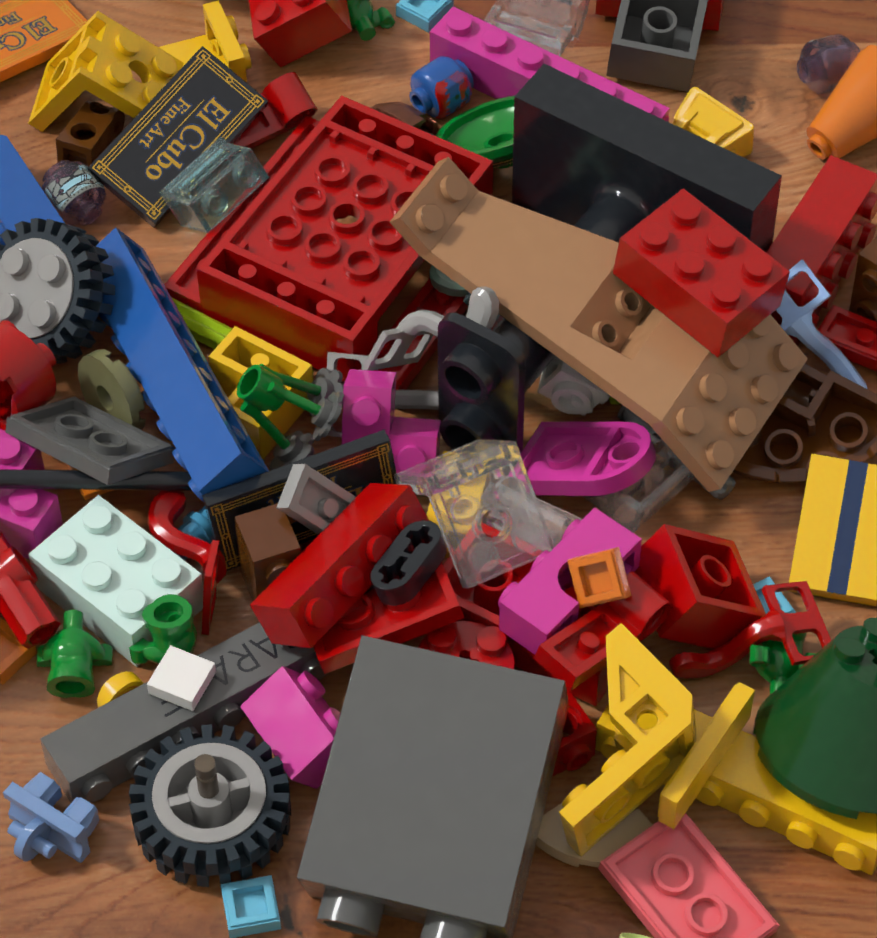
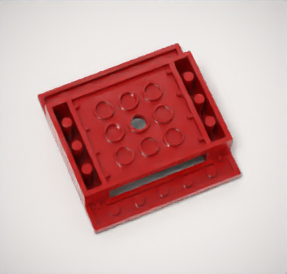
[164,95,493,390]

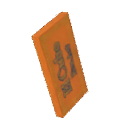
[0,0,88,83]

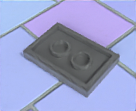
[5,397,176,485]

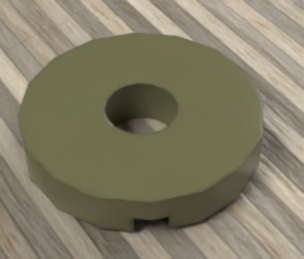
[78,349,146,430]

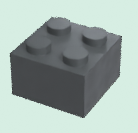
[606,0,708,92]

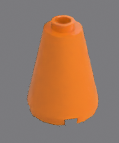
[806,45,877,160]

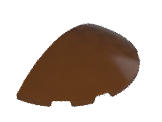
[733,364,877,483]

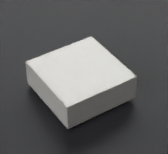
[147,645,216,711]

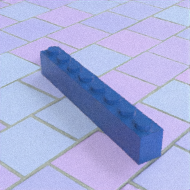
[96,227,269,502]

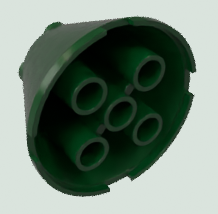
[753,618,877,819]

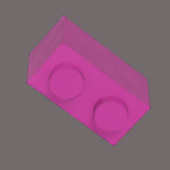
[240,666,341,789]

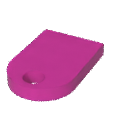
[504,422,656,496]

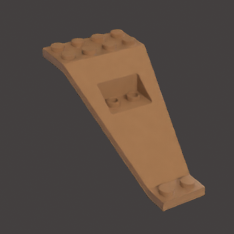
[390,157,808,492]

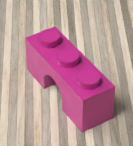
[498,507,642,654]

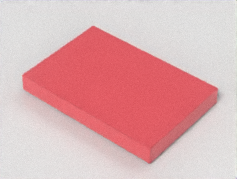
[598,813,780,938]

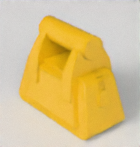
[673,87,754,157]

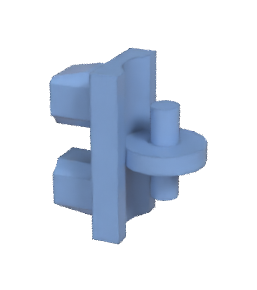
[3,772,99,863]

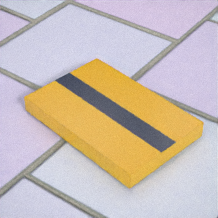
[789,454,877,607]

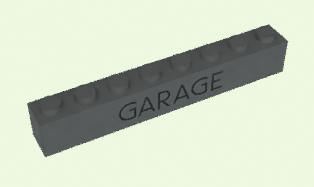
[40,585,374,803]

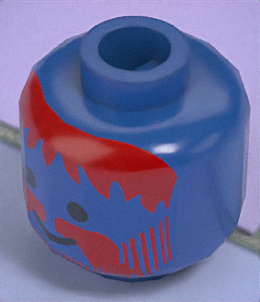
[409,56,474,120]

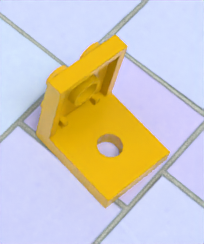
[28,11,184,132]

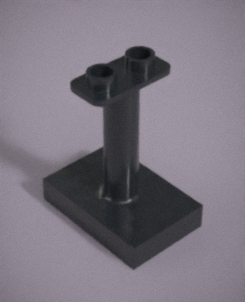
[438,64,782,466]

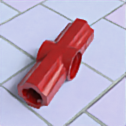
[0,530,61,649]

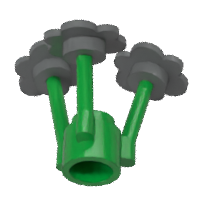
[237,364,344,470]

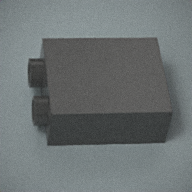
[297,635,569,938]

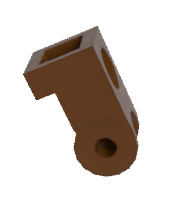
[56,100,125,182]

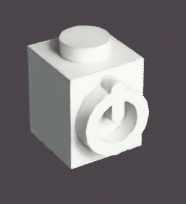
[537,356,610,416]

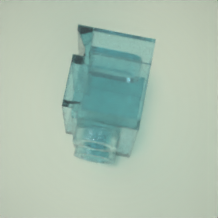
[159,137,269,233]

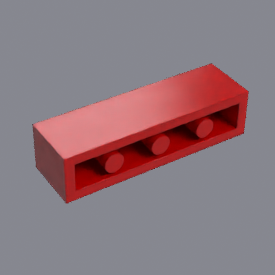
[250,483,429,648]

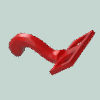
[148,490,227,635]
[669,581,831,679]

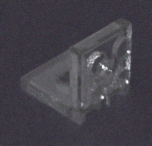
[394,439,554,589]

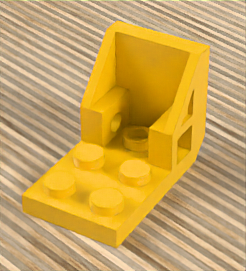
[559,623,696,857]

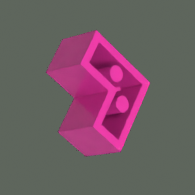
[341,369,441,482]
[0,429,63,559]

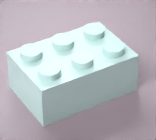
[28,495,204,667]

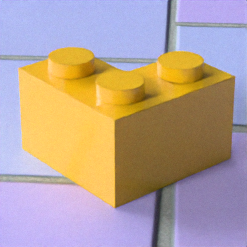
[208,326,313,459]

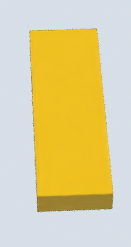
[658,682,755,829]

